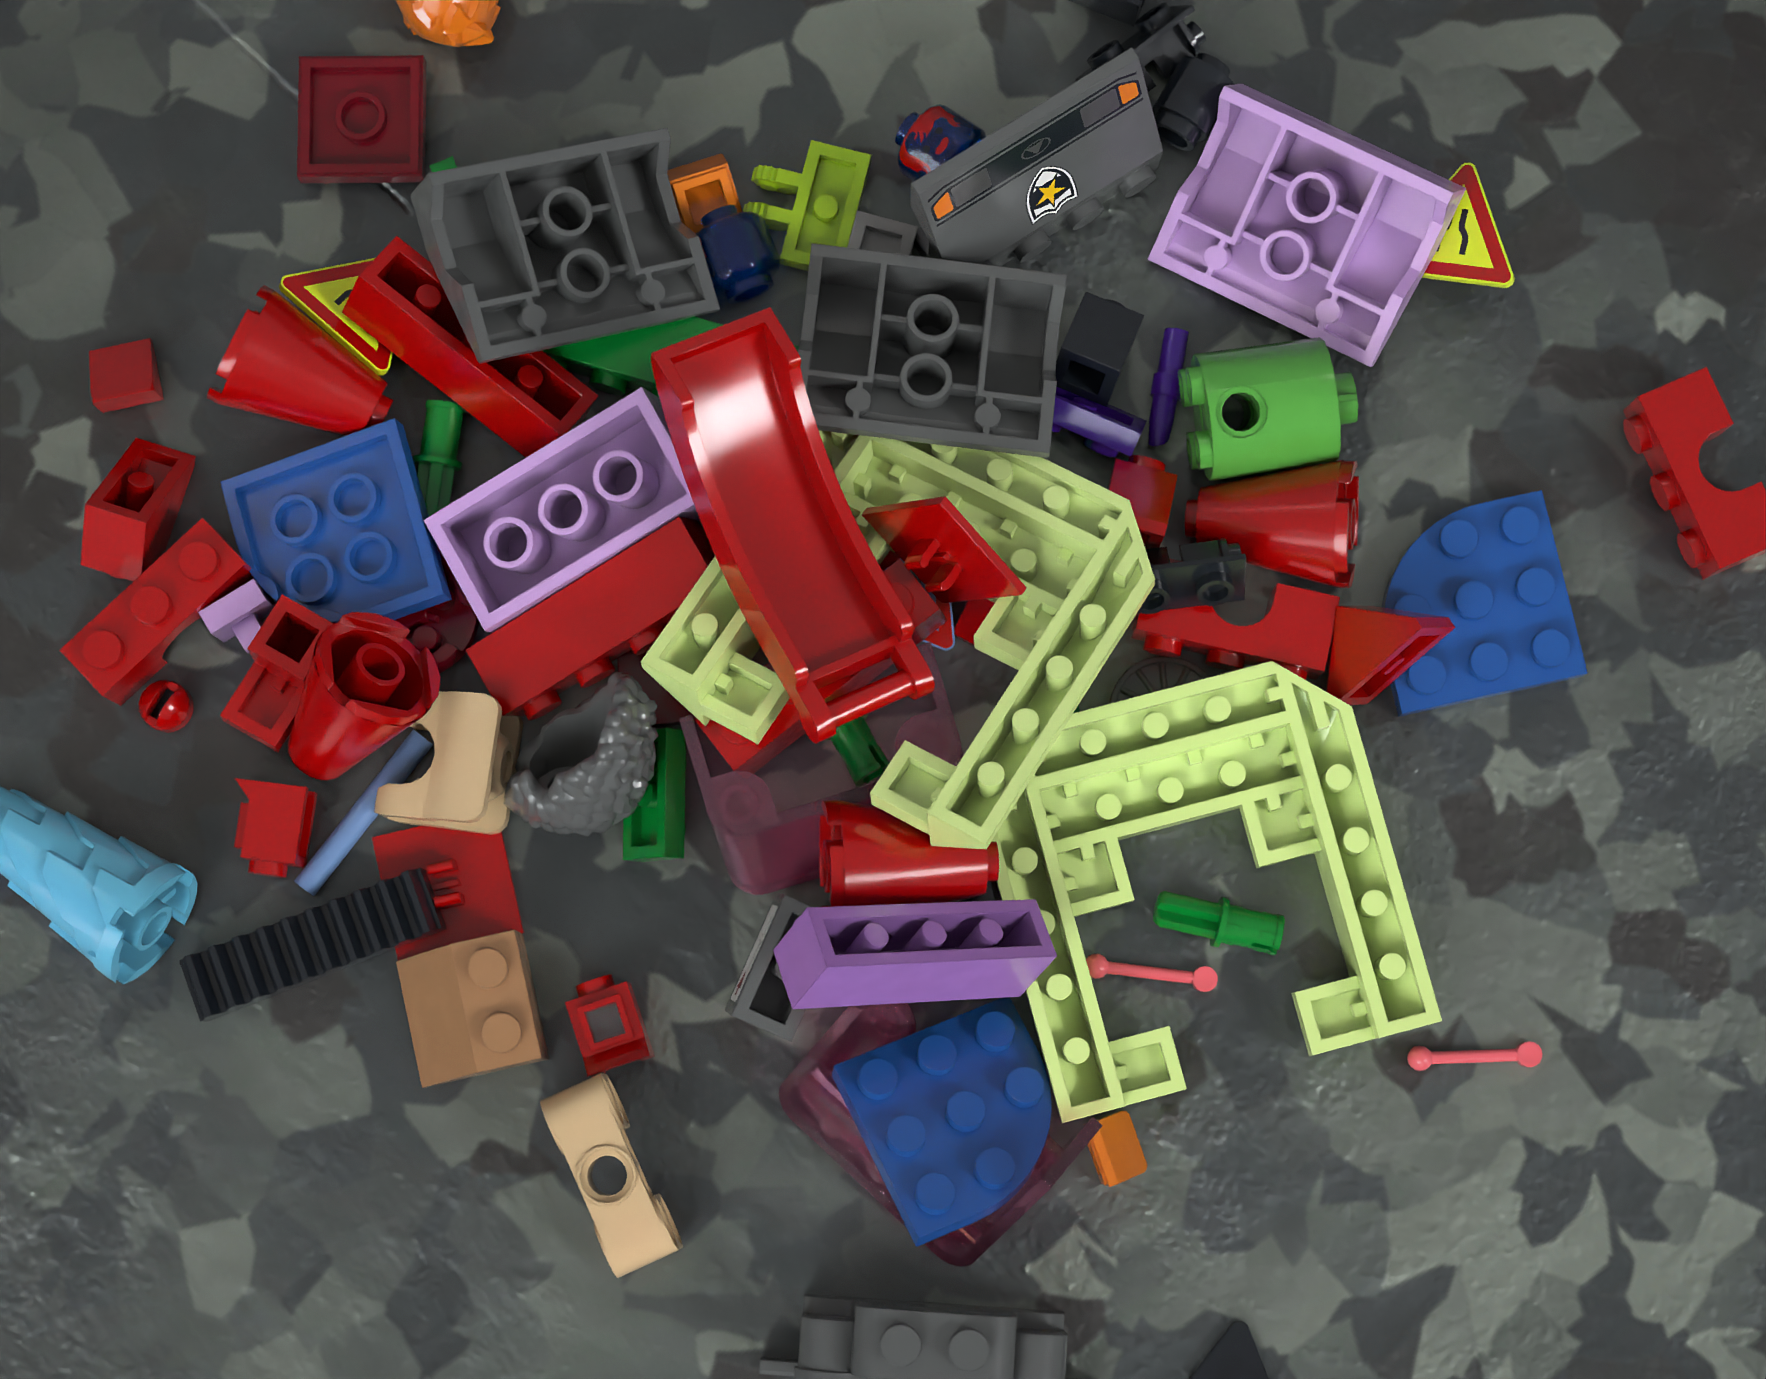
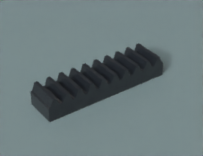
[179,868,447,1022]

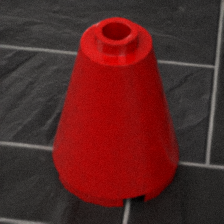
[207,285,394,436]
[1185,460,1359,588]
[288,612,441,780]
[819,799,999,907]

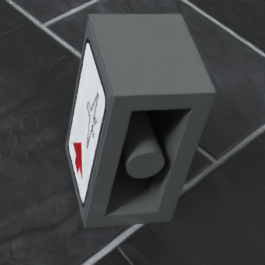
[725,892,811,1042]

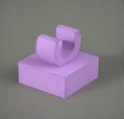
[198,579,275,653]

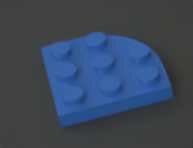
[220,418,452,623]
[1381,490,1588,717]
[832,997,1052,1247]

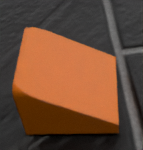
[667,154,745,236]
[1082,1111,1147,1187]

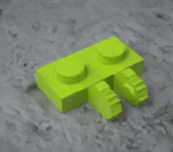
[741,140,872,271]

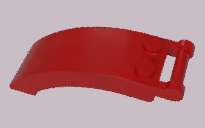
[651,307,935,744]

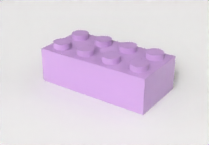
[424,387,700,633]

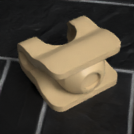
[374,691,523,835]

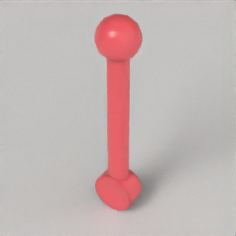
[1086,953,1218,992]
[1407,1041,1543,1071]

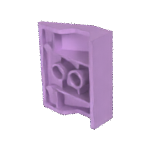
[1148,84,1466,367]

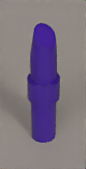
[1148,328,1189,446]

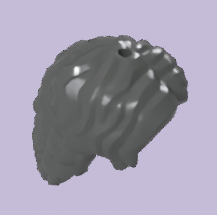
[504,672,658,837]

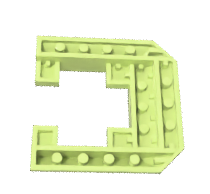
[641,430,1155,849]
[992,661,1442,1123]

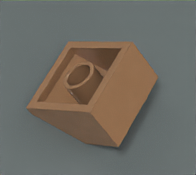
[396,930,549,1088]

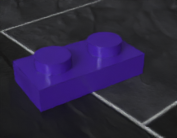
[1052,387,1147,457]

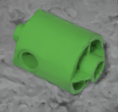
[1178,337,1358,481]

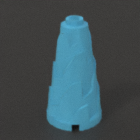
[0,786,197,984]

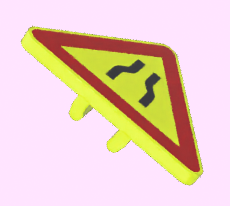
[1422,163,1515,288]
[279,258,393,376]

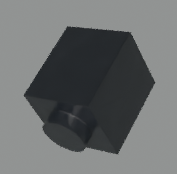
[1055,292,1144,407]

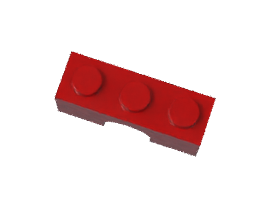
[1623,367,1766,580]
[59,518,255,706]
[1131,558,1340,680]

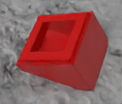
[89,338,164,413]

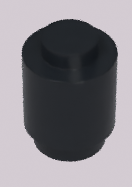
[1152,53,1234,151]

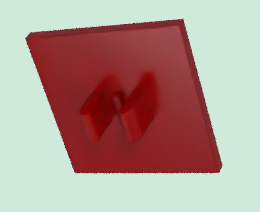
[862,496,1027,603]
[372,826,524,961]

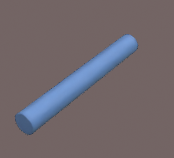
[294,729,433,896]

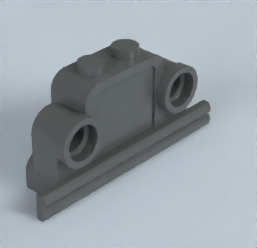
[759,1294,1075,1379]

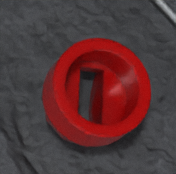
[139,680,194,733]

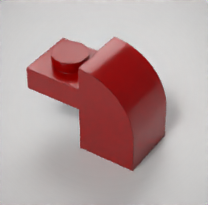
[220,594,334,752]

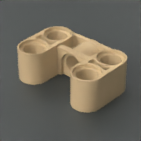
[540,1073,683,1278]

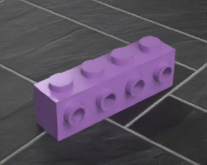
[773,899,1057,1009]

